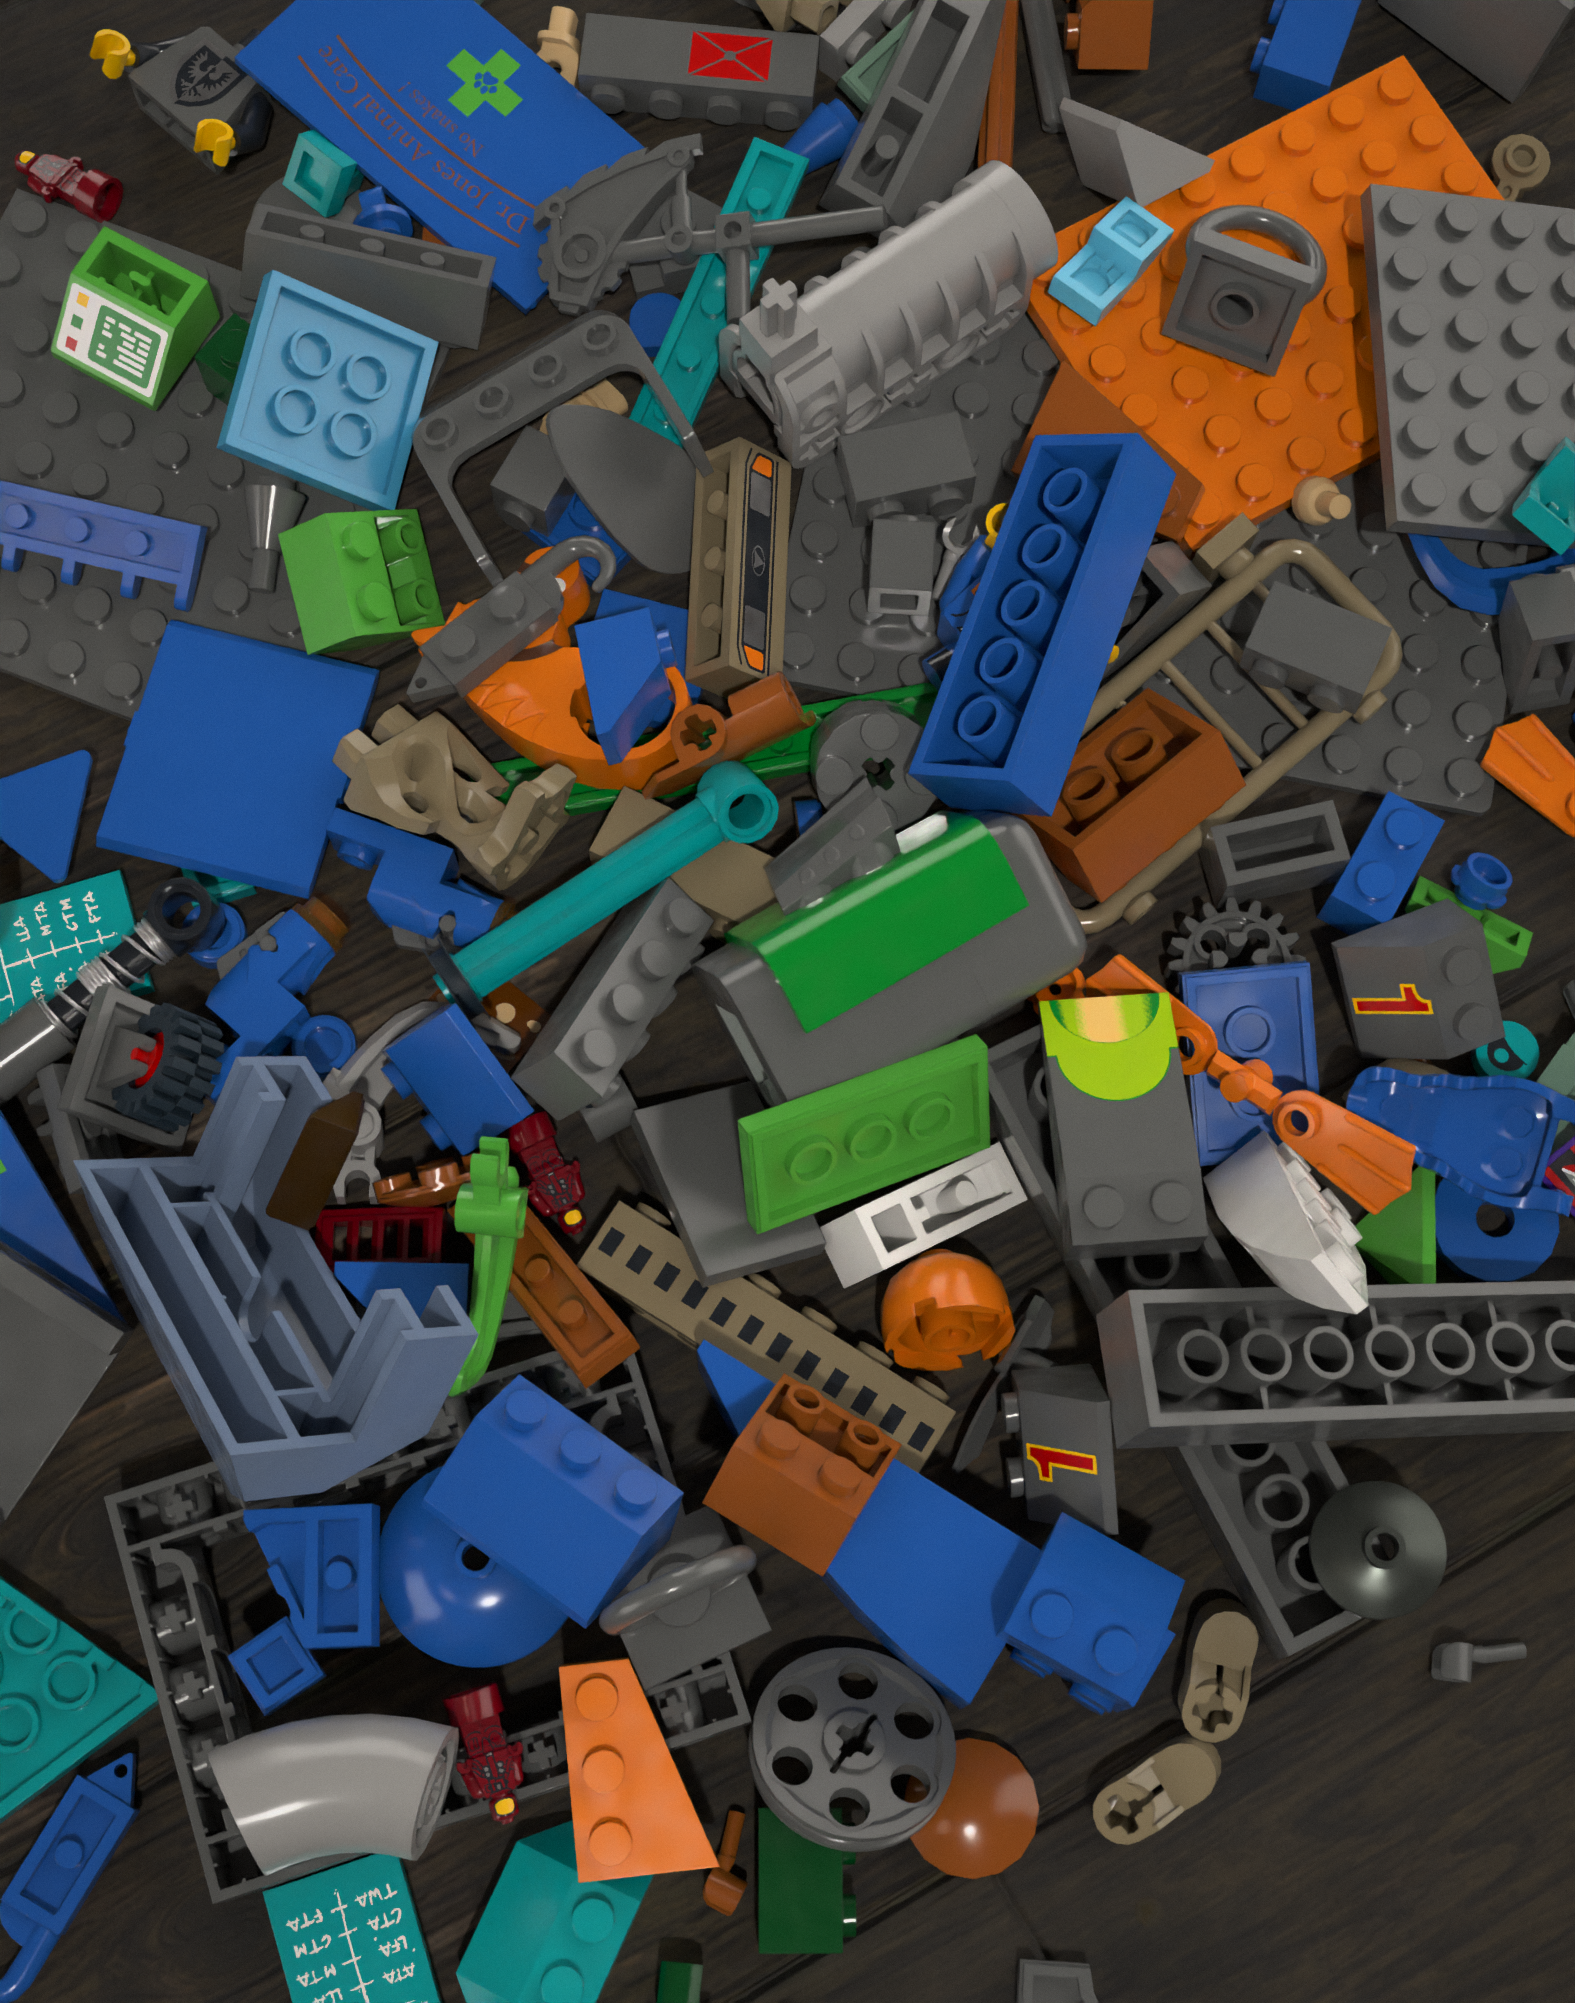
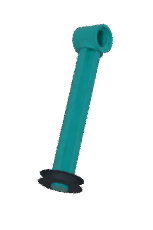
[422,761,779,1029]

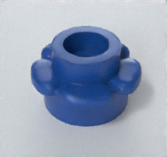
[1450,852,1513,910]

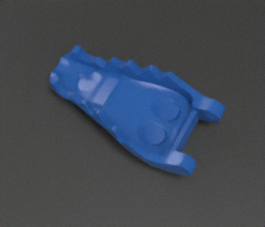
[1346,1066,1575,1217]

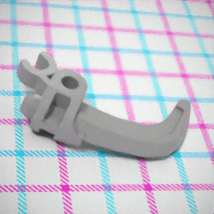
[323,1001,521,1204]

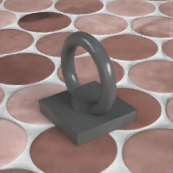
[1161,205,1327,377]
[599,1506,772,1691]

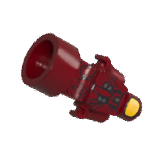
[14,150,123,223]
[500,1111,586,1236]
[443,1682,524,1825]

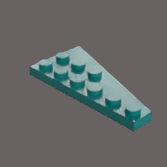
[0,1576,159,1824]

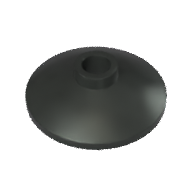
[1309,1481,1447,1620]

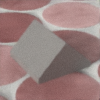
[1059,97,1215,207]

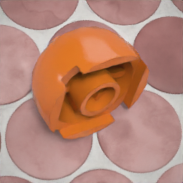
[880,1249,1016,1371]

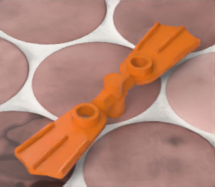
[1480,714,1575,838]
[1086,954,1416,1215]

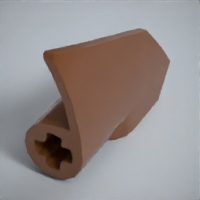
[642,671,816,800]

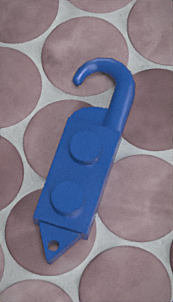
[0,1753,141,2003]

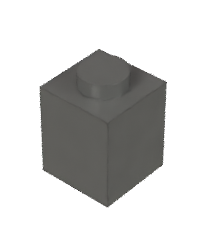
[490,425,576,537]
[867,514,936,616]

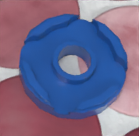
[1435,1178,1559,1283]

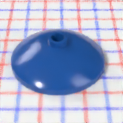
[380,1466,569,1668]

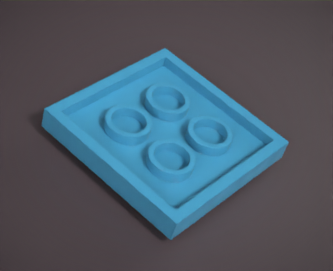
[216,270,439,511]

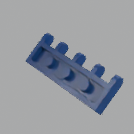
[0,480,207,612]

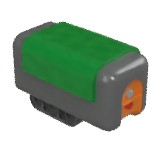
[691,809,1087,1108]

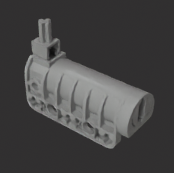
[719,160,1058,469]

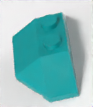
[456,1820,655,2003]

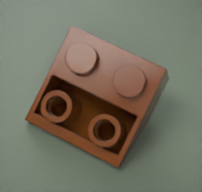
[702,1373,902,1577]

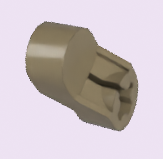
[1177,1598,1259,1743]
[1093,1734,1221,1845]

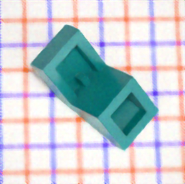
[1512,436,1575,555]

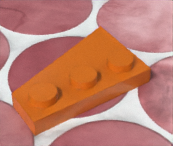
[559,1657,720,1883]

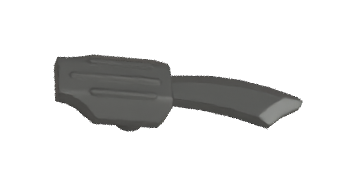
[951,1295,1059,1474]

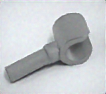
[931,516,979,602]

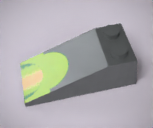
[1038,992,1208,1261]

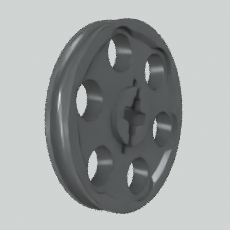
[748,1647,956,1852]

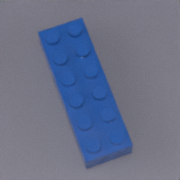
[908,433,1176,817]

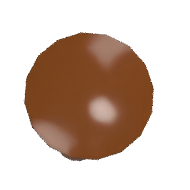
[372,1150,480,1207]
[904,1738,1039,1879]

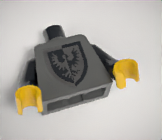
[89,27,272,175]

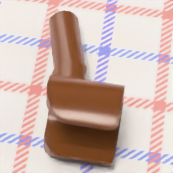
[702,1811,748,1916]

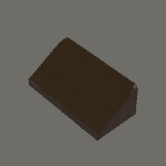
[266,1091,365,1231]

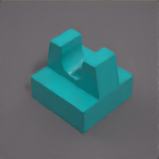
[282,129,364,218]

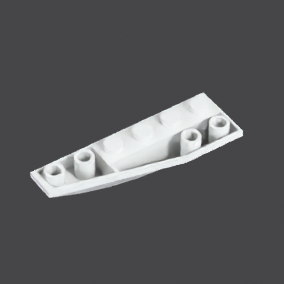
[1203,1130,1368,1315]

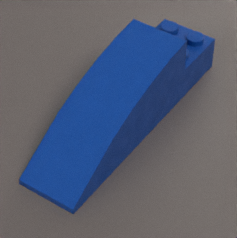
[697,1340,1176,1716]

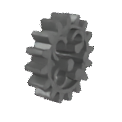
[1164,897,1306,1001]

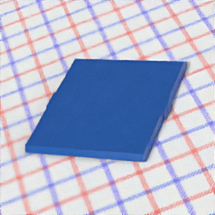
[96,619,379,899]

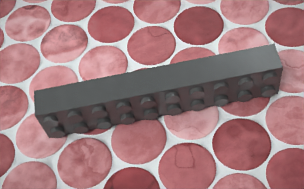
[988,1024,1390,1661]

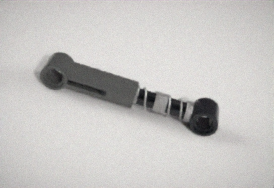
[0,877,225,1108]

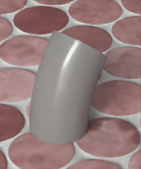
[208,1714,459,1876]

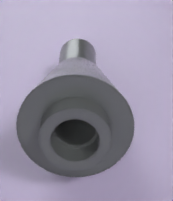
[244,476,306,594]

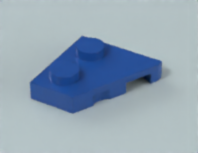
[243,1503,380,1650]

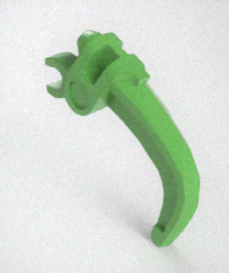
[448,1136,529,1397]

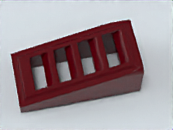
[315,1207,448,1277]

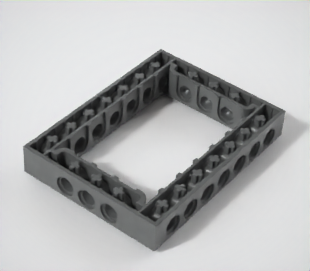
[104,1350,752,1904]

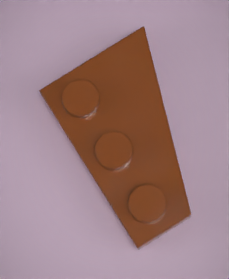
[1011,360,1205,546]

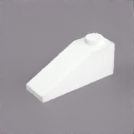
[820,1142,1028,1289]

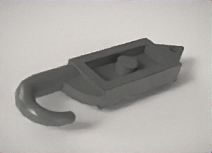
[406,535,616,703]

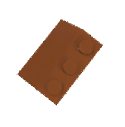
[1011,688,1246,903]

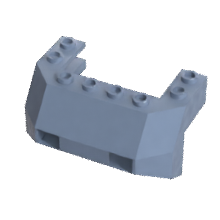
[73,1056,479,1502]

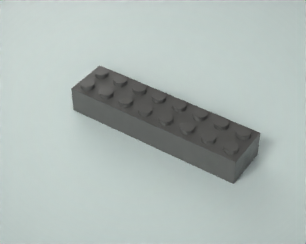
[1096,1281,1575,1449]

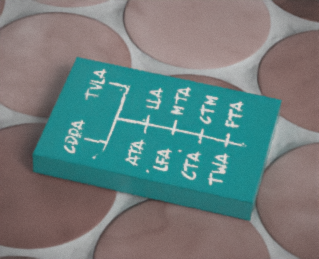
[0,870,155,1024]
[263,1854,442,2003]

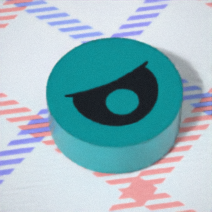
[1470,1021,1539,1079]

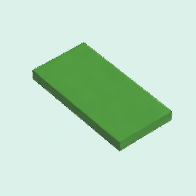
[738,1034,990,1235]

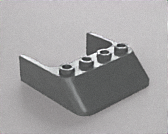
[411,310,714,588]

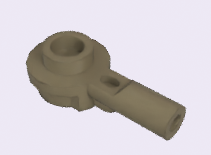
[1490,134,1551,202]

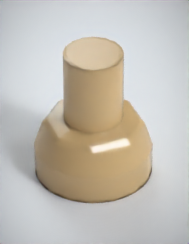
[1292,476,1351,526]

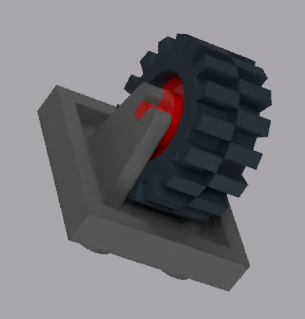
[57,985,224,1153]

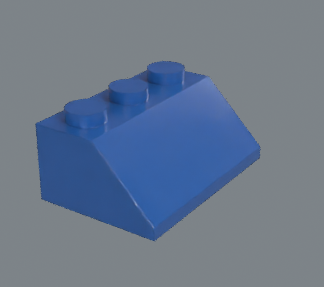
[421,1374,684,1629]

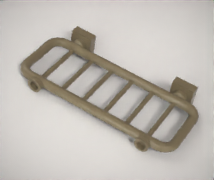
[1072,512,1403,934]

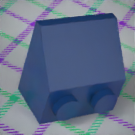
[380,1003,534,1156]
[996,1512,1186,1706]

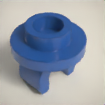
[353,185,413,237]

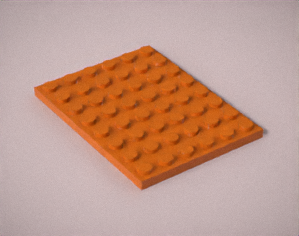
[1026,55,1504,560]

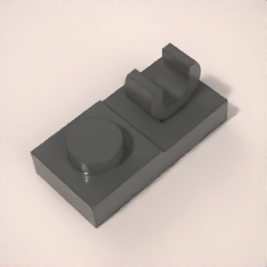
[27,1063,124,1194]

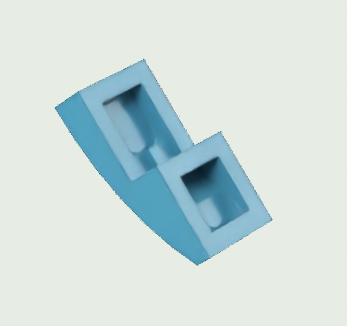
[1047,196,1174,327]

